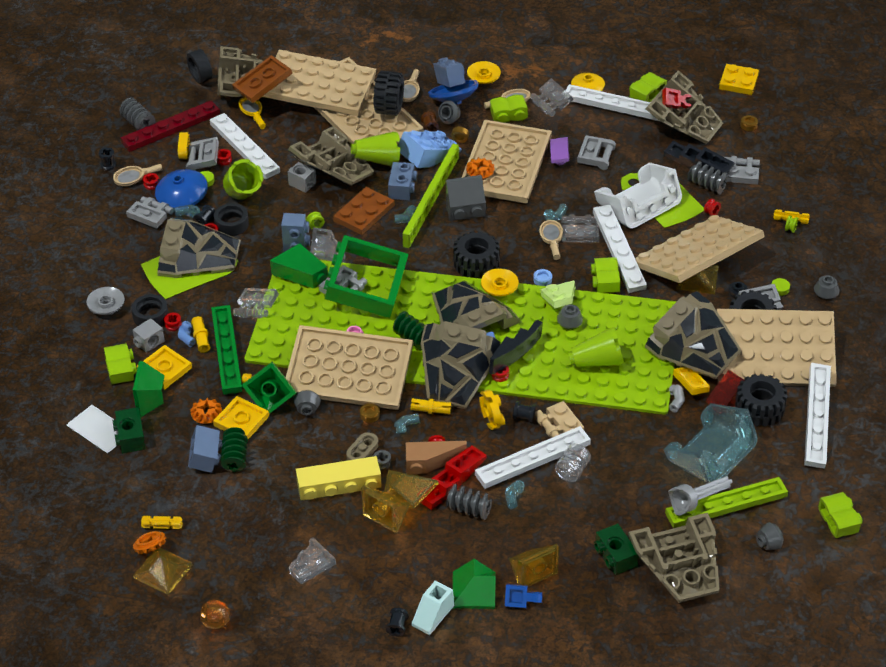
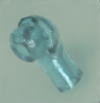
[544,204,568,221]
[174,205,200,218]
[394,205,416,224]
[394,413,420,434]
[505,480,525,509]

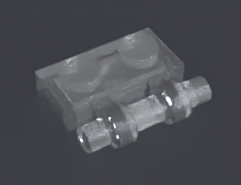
[530,78,573,116]
[562,214,599,242]
[233,288,279,319]

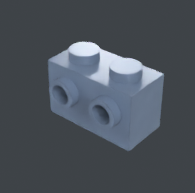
[433,58,465,87]
[388,162,417,200]
[281,213,310,252]
[188,425,222,473]

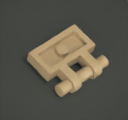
[535,401,584,438]

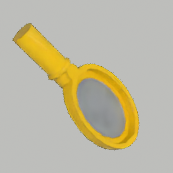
[239,97,266,129]

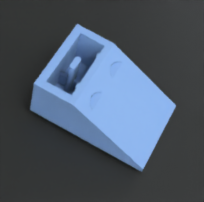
[398,130,462,168]

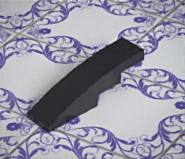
[663,141,735,175]
[489,320,543,375]

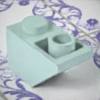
[412,581,454,635]

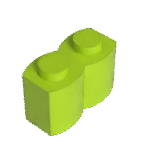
[629,72,667,102]
[490,95,528,123]
[591,257,620,293]
[104,343,137,385]
[818,492,862,538]

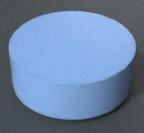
[533,269,552,286]

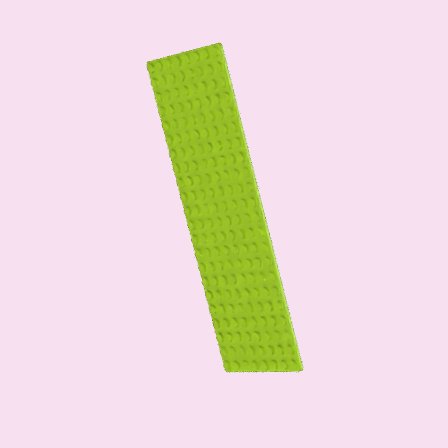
[245,260,677,415]

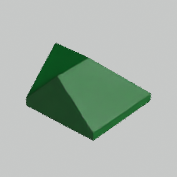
[133,361,165,417]
[242,361,297,413]
[452,559,496,609]

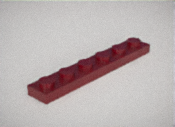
[120,100,220,152]

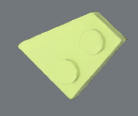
[540,280,576,308]

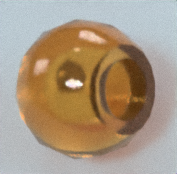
[200,599,230,629]

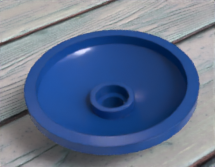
[428,80,479,105]
[155,169,208,210]

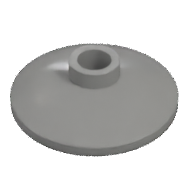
[87,287,125,315]

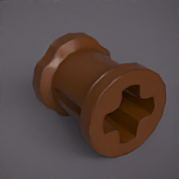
[421,111,439,132]

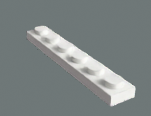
[564,84,659,121]
[210,113,280,180]
[593,205,647,293]
[804,363,831,469]
[475,426,591,489]

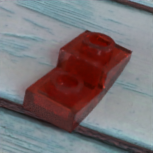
[706,370,744,413]

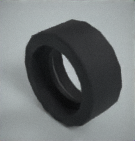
[186,49,213,83]
[214,203,249,236]
[132,294,169,326]

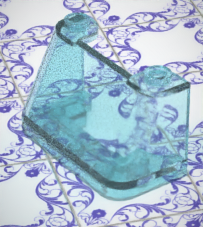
[664,403,757,483]

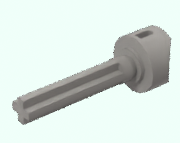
[668,476,732,515]

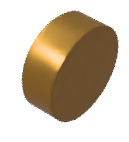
[740,115,758,131]
[451,126,469,143]
[360,404,380,423]

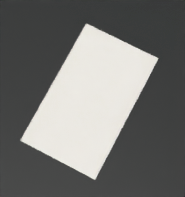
[66,405,118,453]

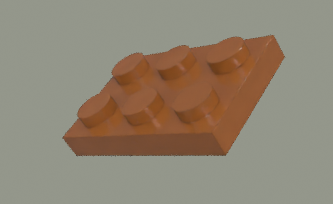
[232,55,293,103]
[333,187,395,235]

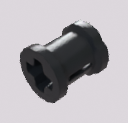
[99,147,116,171]
[193,205,215,225]
[513,401,536,422]
[386,608,409,637]

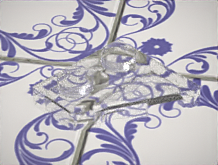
[310,227,346,263]
[288,538,336,584]

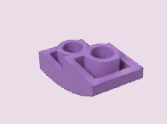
[550,137,569,165]

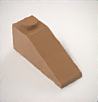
[406,441,467,474]

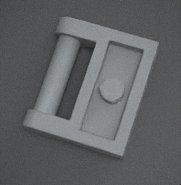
[577,135,616,170]
[186,137,219,171]

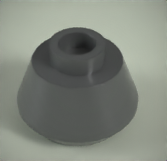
[438,101,461,124]
[814,275,840,300]
[557,304,583,329]
[294,390,321,416]
[756,522,784,550]

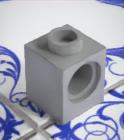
[288,162,316,193]
[133,318,165,353]

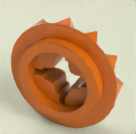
[466,157,494,179]
[190,397,222,424]
[133,531,166,554]

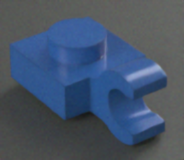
[505,584,542,608]

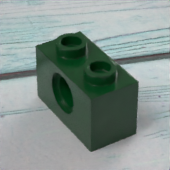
[112,407,146,454]
[594,524,639,575]

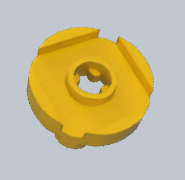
[479,389,505,430]

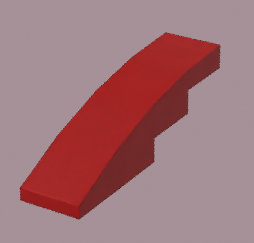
[416,445,487,510]

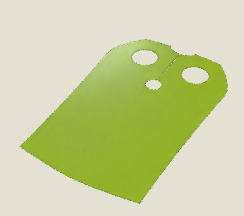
[621,173,704,228]
[141,256,239,299]

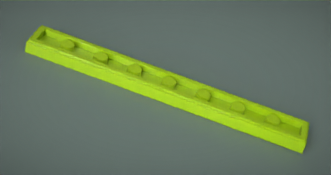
[403,144,459,248]

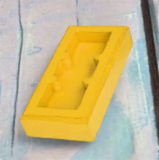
[673,367,710,395]

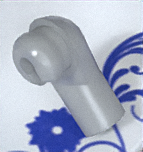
[669,384,685,412]

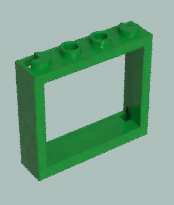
[323,235,408,318]

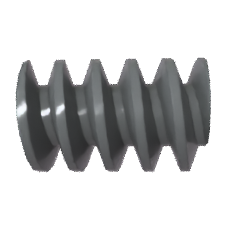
[120,98,155,130]
[687,161,727,195]
[446,484,492,520]

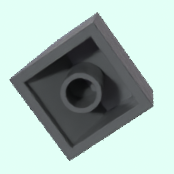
[446,175,486,221]

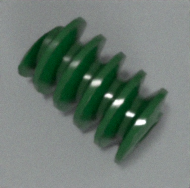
[393,311,425,351]
[220,427,248,472]

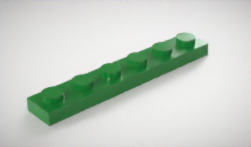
[211,305,242,395]

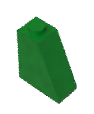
[270,243,328,288]

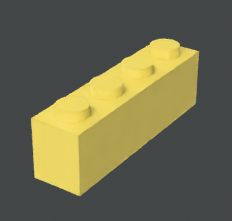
[296,456,382,500]

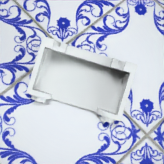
[594,163,682,228]

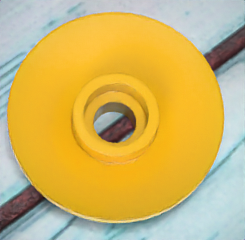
[467,61,501,84]
[571,73,605,91]
[481,269,519,296]

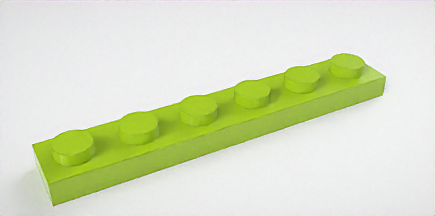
[665,477,788,529]

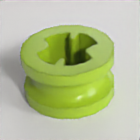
[306,212,325,230]
[785,215,798,233]

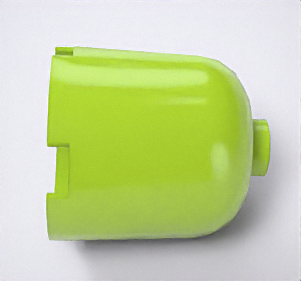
[223,159,263,200]

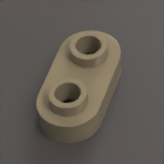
[347,432,378,461]

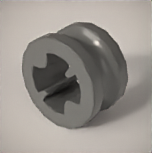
[373,450,391,470]

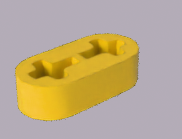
[178,132,190,159]

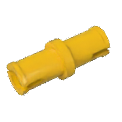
[191,316,210,353]
[410,398,451,415]

